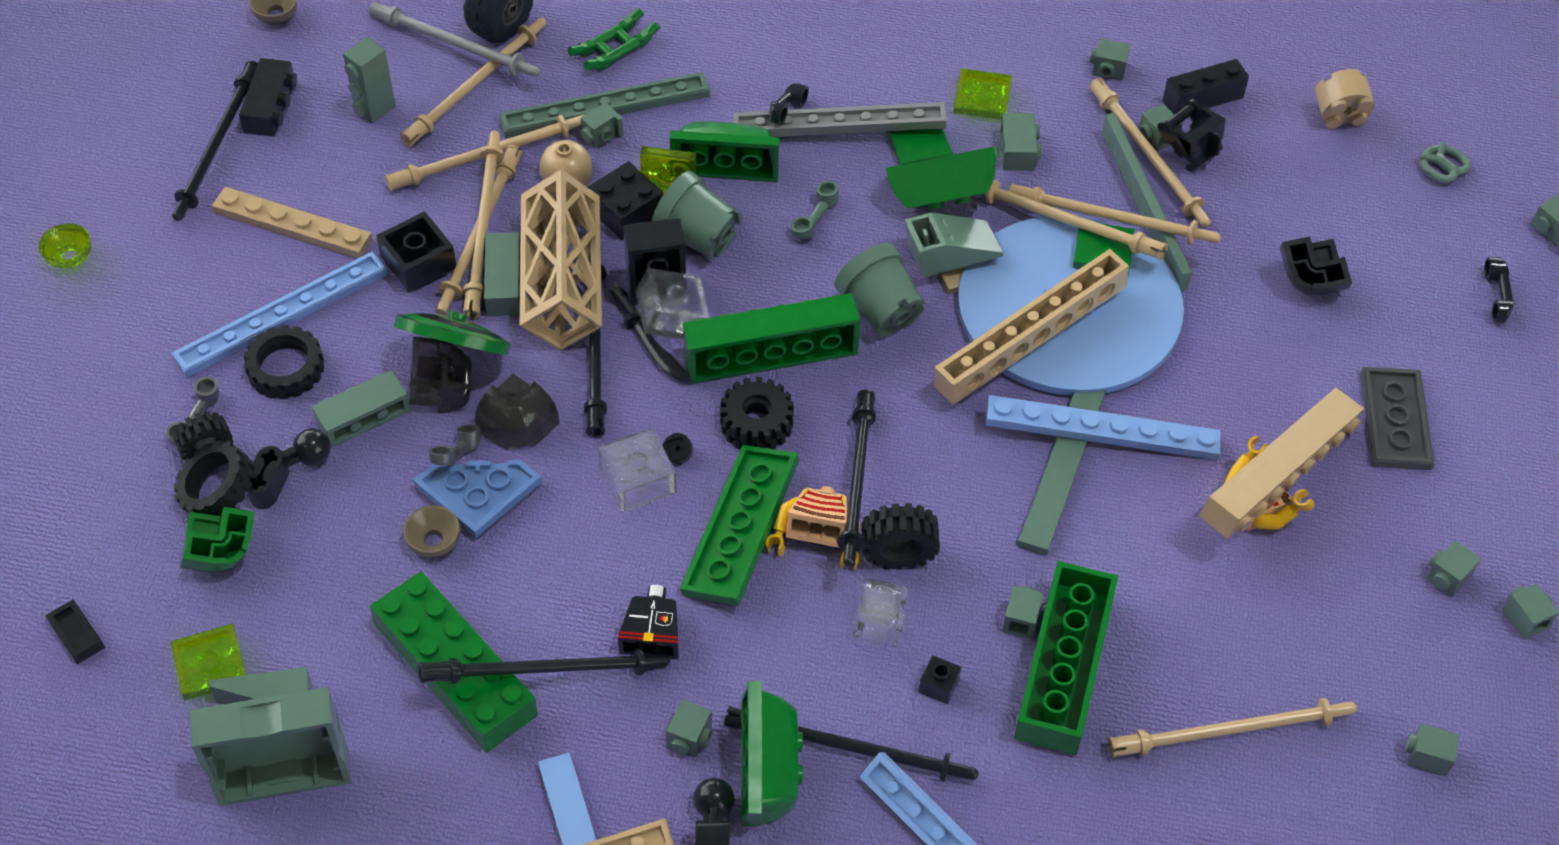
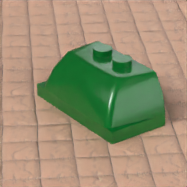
[670,121,779,182]
[886,146,1001,210]
[741,681,803,826]

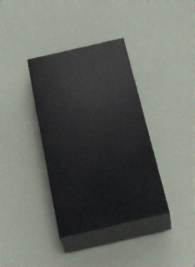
[45,599,105,664]

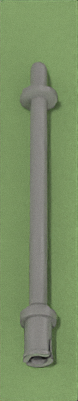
[369,1,540,77]

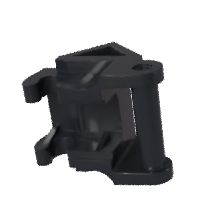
[1157,99,1226,172]

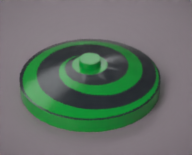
[394,311,511,355]

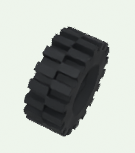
[720,377,794,450]
[861,503,940,570]

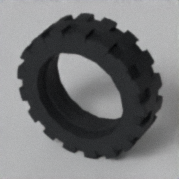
[244,325,325,399]
[174,440,254,516]

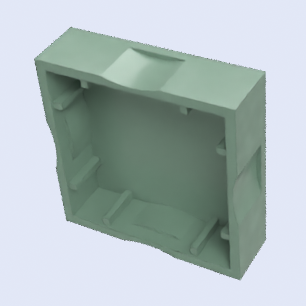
[190,687,352,806]

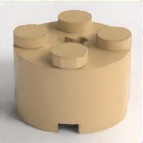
[1315,69,1375,129]

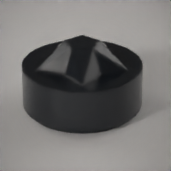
[662,433,693,464]

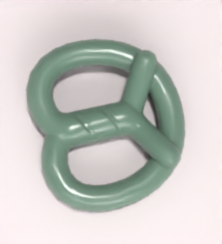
[1419,142,1472,183]

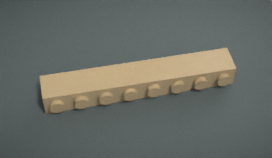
[1199,388,1364,539]

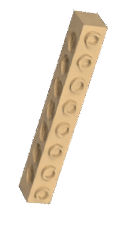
[934,249,1129,405]

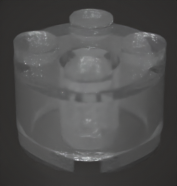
[853,578,908,647]

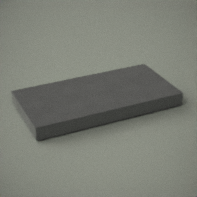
[1361,367,1434,470]

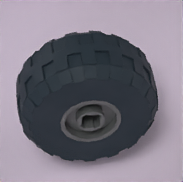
[463,0,533,43]

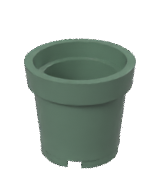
[651,171,742,260]
[834,243,925,337]

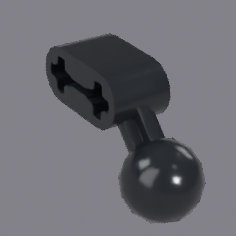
[246,428,331,509]
[693,777,735,845]

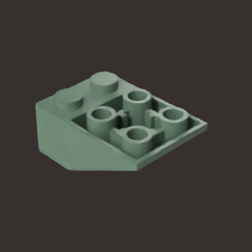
[905,212,1003,278]

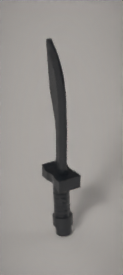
[610,285,690,381]

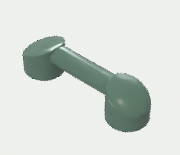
[791,181,839,239]

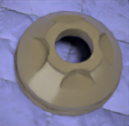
[249,0,297,24]
[403,506,460,557]

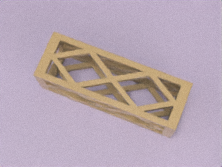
[520,169,602,351]

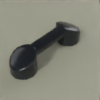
[769,83,809,125]
[1484,257,1515,323]

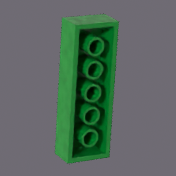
[682,293,860,385]
[1014,561,1119,755]
[370,571,538,753]

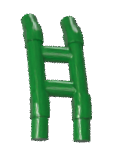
[567,7,660,71]

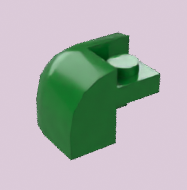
[180,507,255,573]

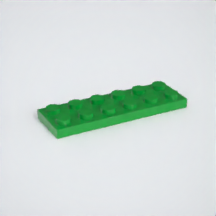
[680,445,800,606]

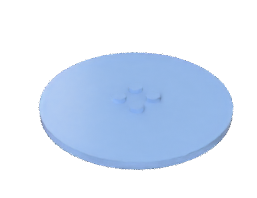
[958,216,1184,396]

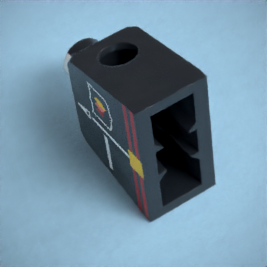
[618,585,679,659]

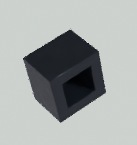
[918,655,962,704]

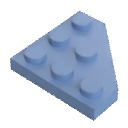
[413,459,542,538]

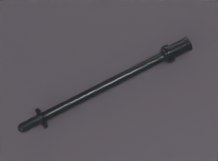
[172,60,258,221]
[584,252,607,438]
[837,389,876,567]
[418,648,670,684]
[724,706,979,782]

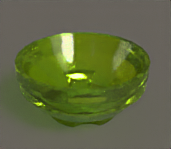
[38,223,92,268]

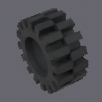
[173,411,234,461]

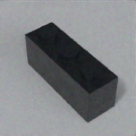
[239,58,297,137]
[1162,59,1249,115]

